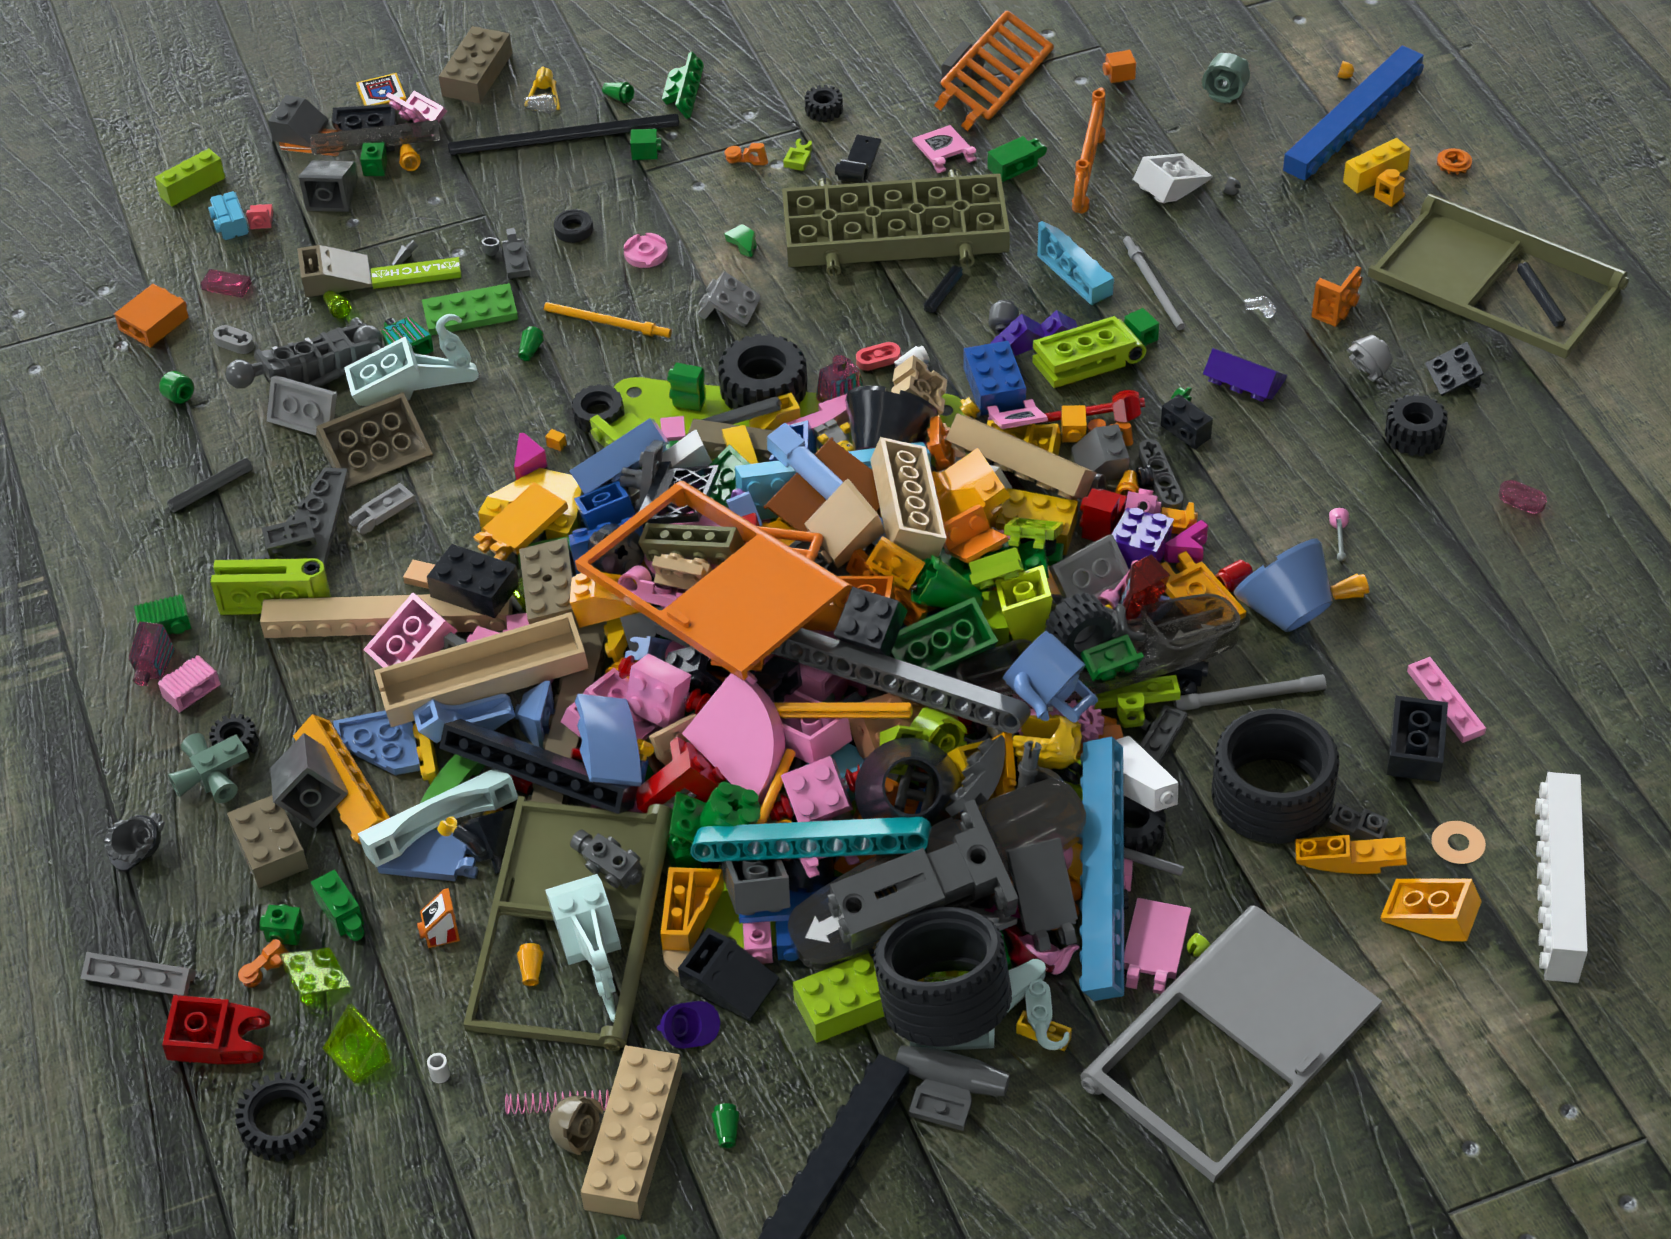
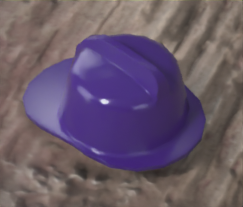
[657,1001,720,1049]

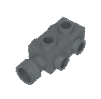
[570,829,643,889]

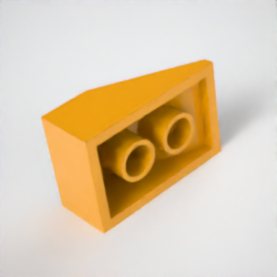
[570,572,652,628]
[1380,879,1482,941]

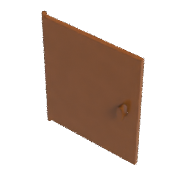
[764,437,880,532]

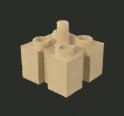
[891,355,947,416]

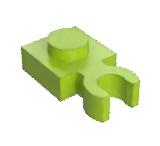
[783,139,812,171]

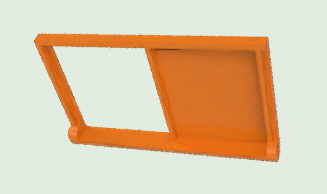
[575,481,854,681]

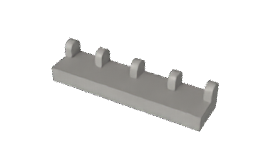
[81,952,196,996]

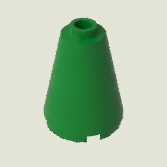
[910,555,984,609]

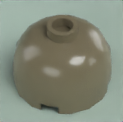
[549,1095,603,1155]

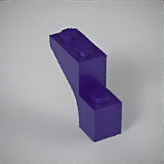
[990,310,1077,356]

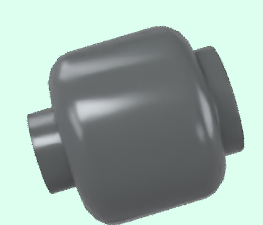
[988,299,1019,334]

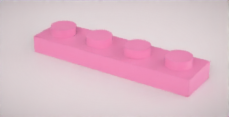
[1407,657,1486,743]

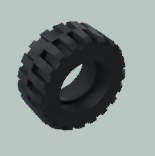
[718,334,808,410]

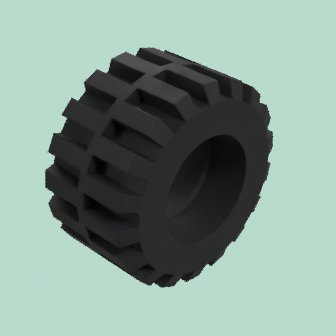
[1385,394,1448,456]
[1045,593,1116,662]
[1124,795,1166,862]

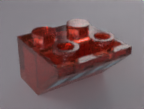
[1119,554,1170,621]

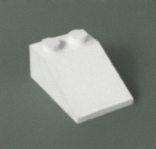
[1133,153,1212,203]

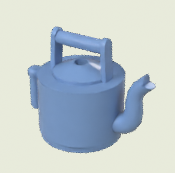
[1002,631,1098,722]

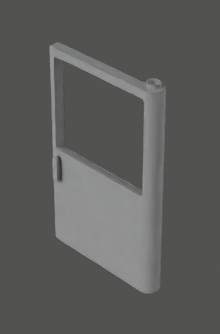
[1081,905,1382,1183]

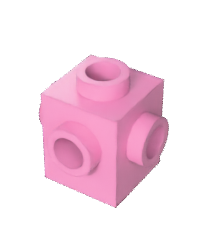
[1125,488,1162,514]

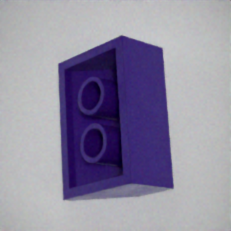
[1203,348,1287,402]

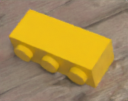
[1343,138,1411,193]

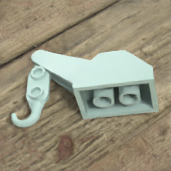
[344,314,479,406]
[545,874,621,1023]
[910,959,1070,1050]

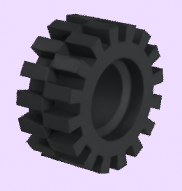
[805,85,843,122]
[209,714,259,757]

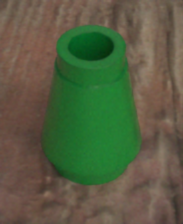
[602,82,634,103]
[518,326,544,361]
[711,1103,740,1149]

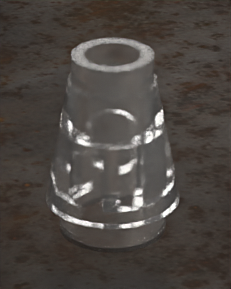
[524,93,557,114]

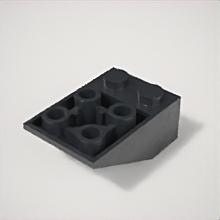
[678,928,780,1021]

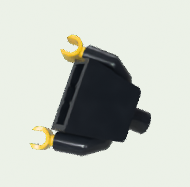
[437,807,514,874]

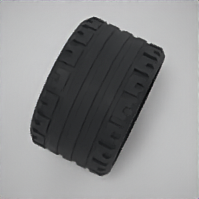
[1211,708,1340,844]
[874,907,1012,1047]

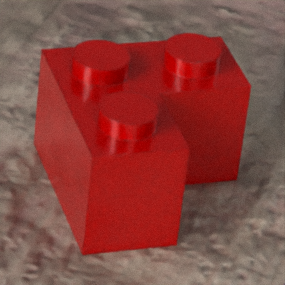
[1079,488,1127,542]

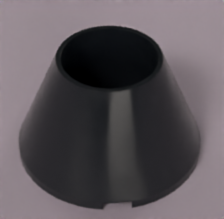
[845,385,939,451]
[855,738,962,839]

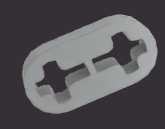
[213,325,254,354]

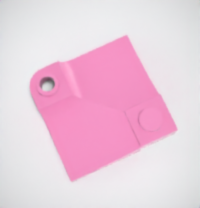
[561,668,661,740]

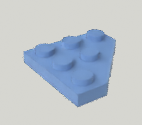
[333,711,420,775]

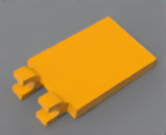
[473,482,569,561]
[1156,551,1247,631]

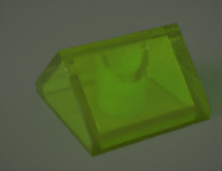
[323,1004,390,1084]

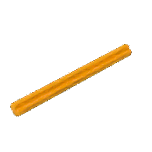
[774,703,913,718]

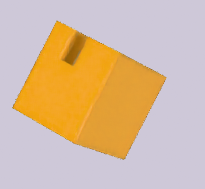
[545,429,567,452]

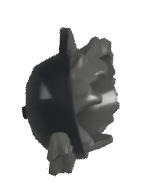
[104,813,165,871]

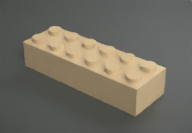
[946,413,1097,501]
[870,437,947,560]
[581,1045,682,1220]

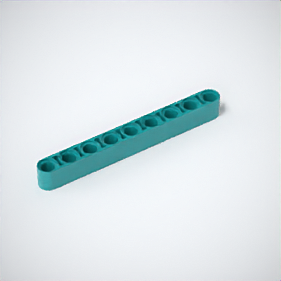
[691,817,931,862]

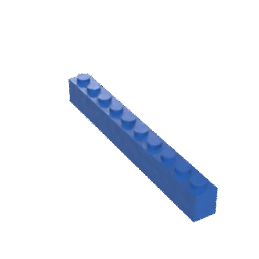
[1283,45,1424,181]

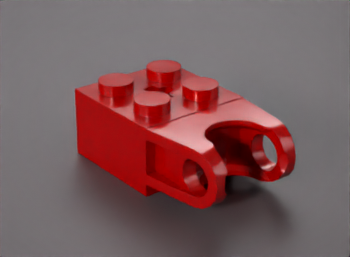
[162,995,271,1065]

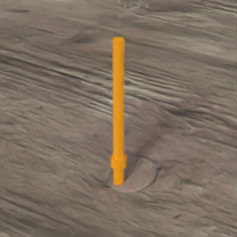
[544,302,672,338]

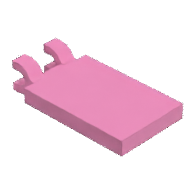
[1124,898,1191,994]

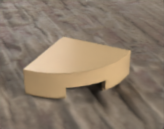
[662,950,690,977]

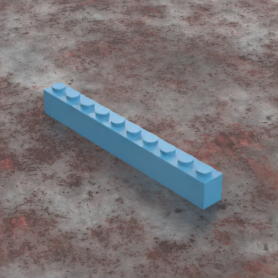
[1079,736,1124,1001]

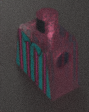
[816,355,864,403]
[129,621,175,686]

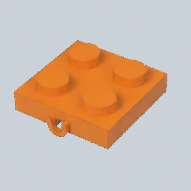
[927,415,955,472]

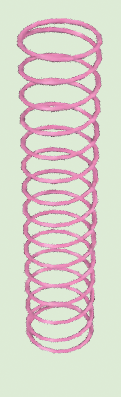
[505,1089,609,1115]

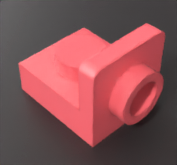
[246,204,273,229]

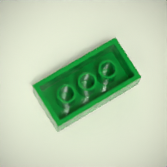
[890,597,998,674]

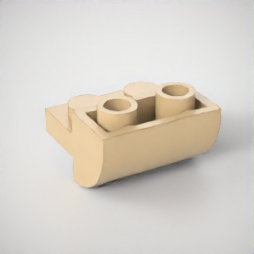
[652,553,713,590]

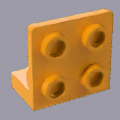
[866,536,925,590]

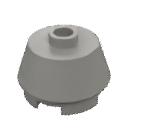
[1347,335,1393,382]

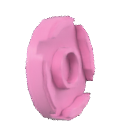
[624,233,668,268]

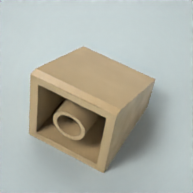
[805,479,885,568]

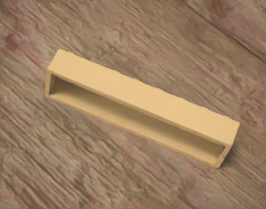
[374,612,589,728]

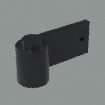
[835,134,881,183]

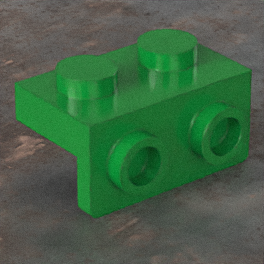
[1080,634,1144,682]

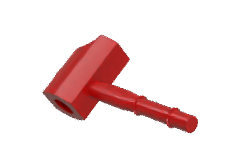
[1038,390,1145,424]

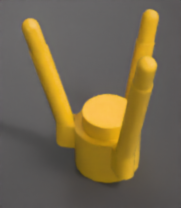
[524,67,560,110]

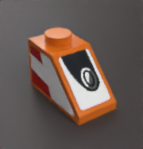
[417,888,460,948]

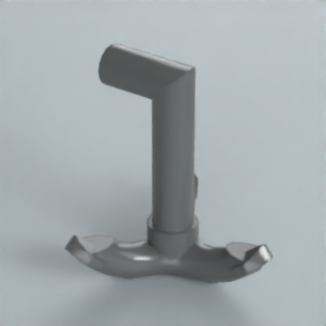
[1104,604,1147,642]

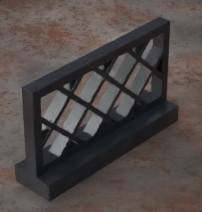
[639,461,720,529]

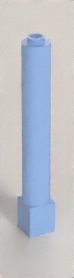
[767,423,886,545]

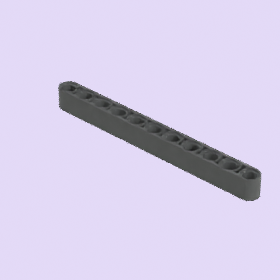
[771,628,1031,733]

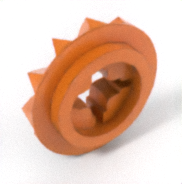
[1437,148,1472,175]

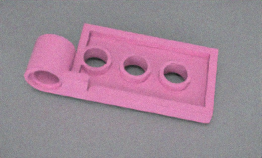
[618,566,687,609]

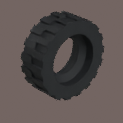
[572,384,625,433]

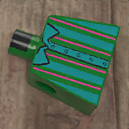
[381,317,434,355]

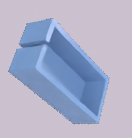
[570,418,669,494]

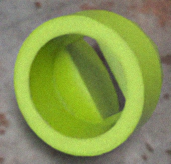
[1187,933,1211,957]

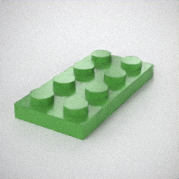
[422,283,518,336]

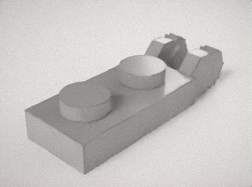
[348,483,415,535]

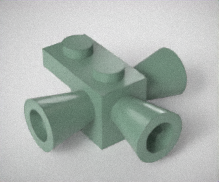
[168,733,249,803]

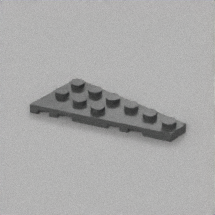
[260,468,349,568]

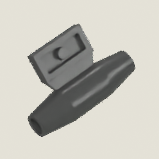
[896,1045,1010,1131]

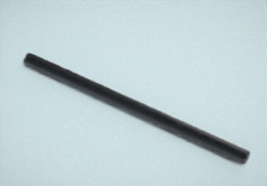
[448,113,679,155]

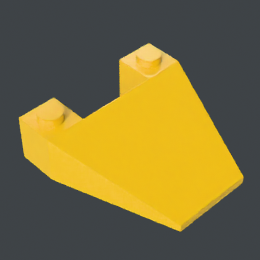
[478,468,583,540]

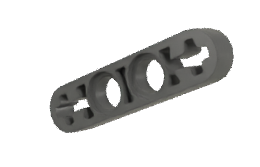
[1139,439,1183,510]

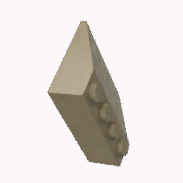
[316,392,433,490]

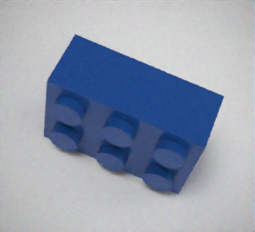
[963,341,1026,416]

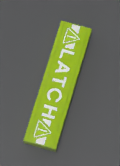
[371,257,462,289]

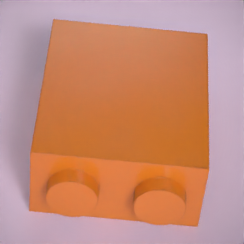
[114,284,189,348]

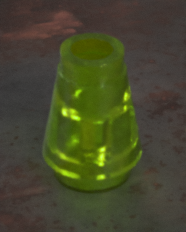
[323,291,351,318]

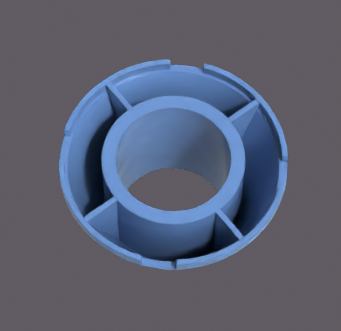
[1234,538,1333,632]

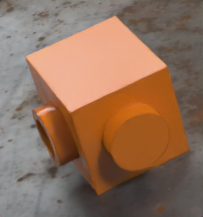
[1103,50,1136,83]

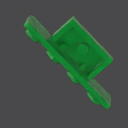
[662,52,704,119]

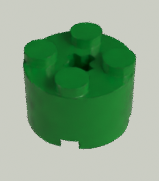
[700,782,761,827]

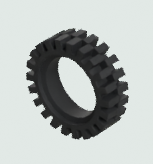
[235,1072,327,1161]

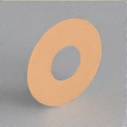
[1432,821,1486,864]

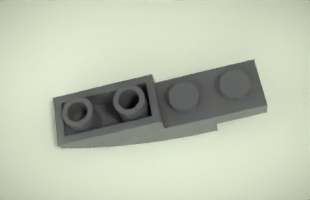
[945,735,1005,817]

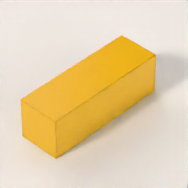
[1016,1010,1072,1051]

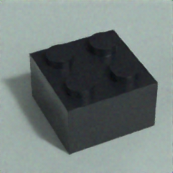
[834,587,908,657]

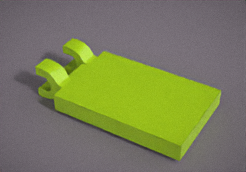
[1004,517,1063,549]

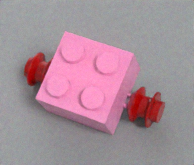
[618,653,711,728]
[770,756,861,822]

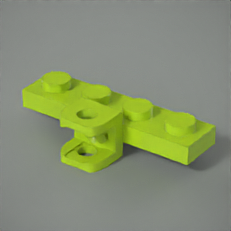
[1076,675,1181,728]

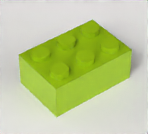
[793,953,884,1043]

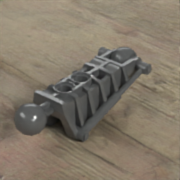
[225,317,382,389]

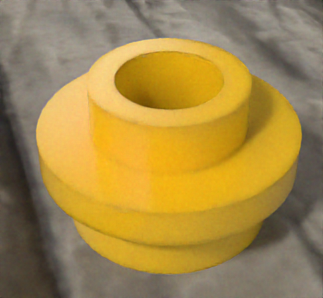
[959,397,980,419]

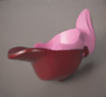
[1003,925,1079,975]

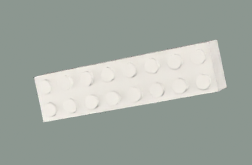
[1535,772,1587,983]

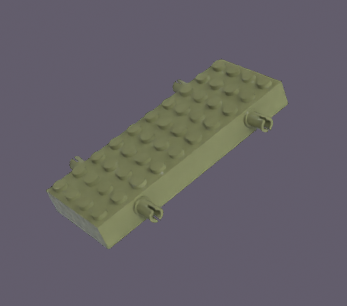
[782,169,1010,276]

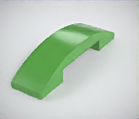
[420,755,485,830]

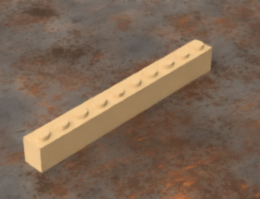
[260,594,513,638]

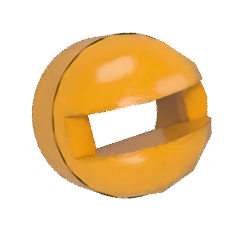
[1337,61,1354,79]

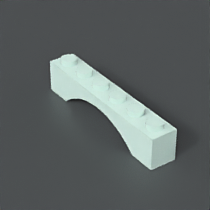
[358,769,518,867]

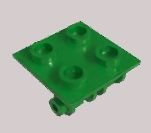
[669,791,706,848]

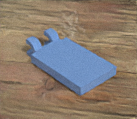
[377,829,478,881]

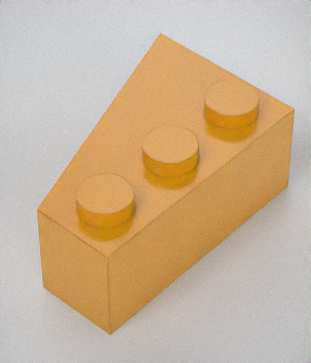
[661,867,724,951]

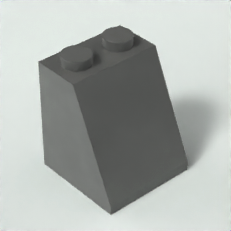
[299,160,358,212]
[270,733,348,828]

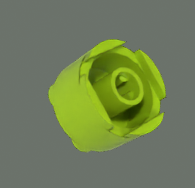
[910,707,967,753]

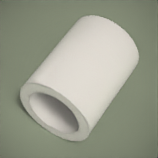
[427,1053,450,1083]

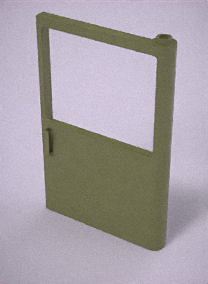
[1368,193,1629,359]
[463,796,673,1051]

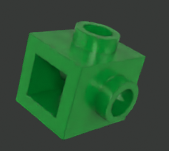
[260,904,304,945]

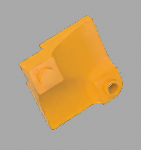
[932,448,1011,523]

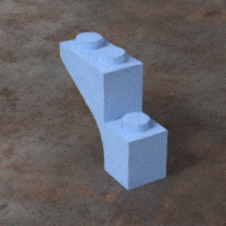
[413,694,515,743]

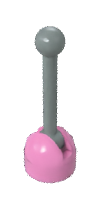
[1329,508,1349,562]

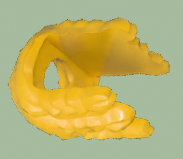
[1012,713,1082,769]

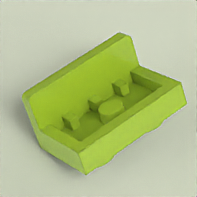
[969,547,1024,589]

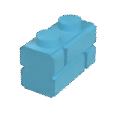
[208,191,249,240]

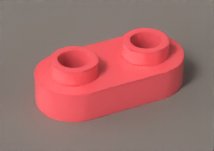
[856,342,901,371]

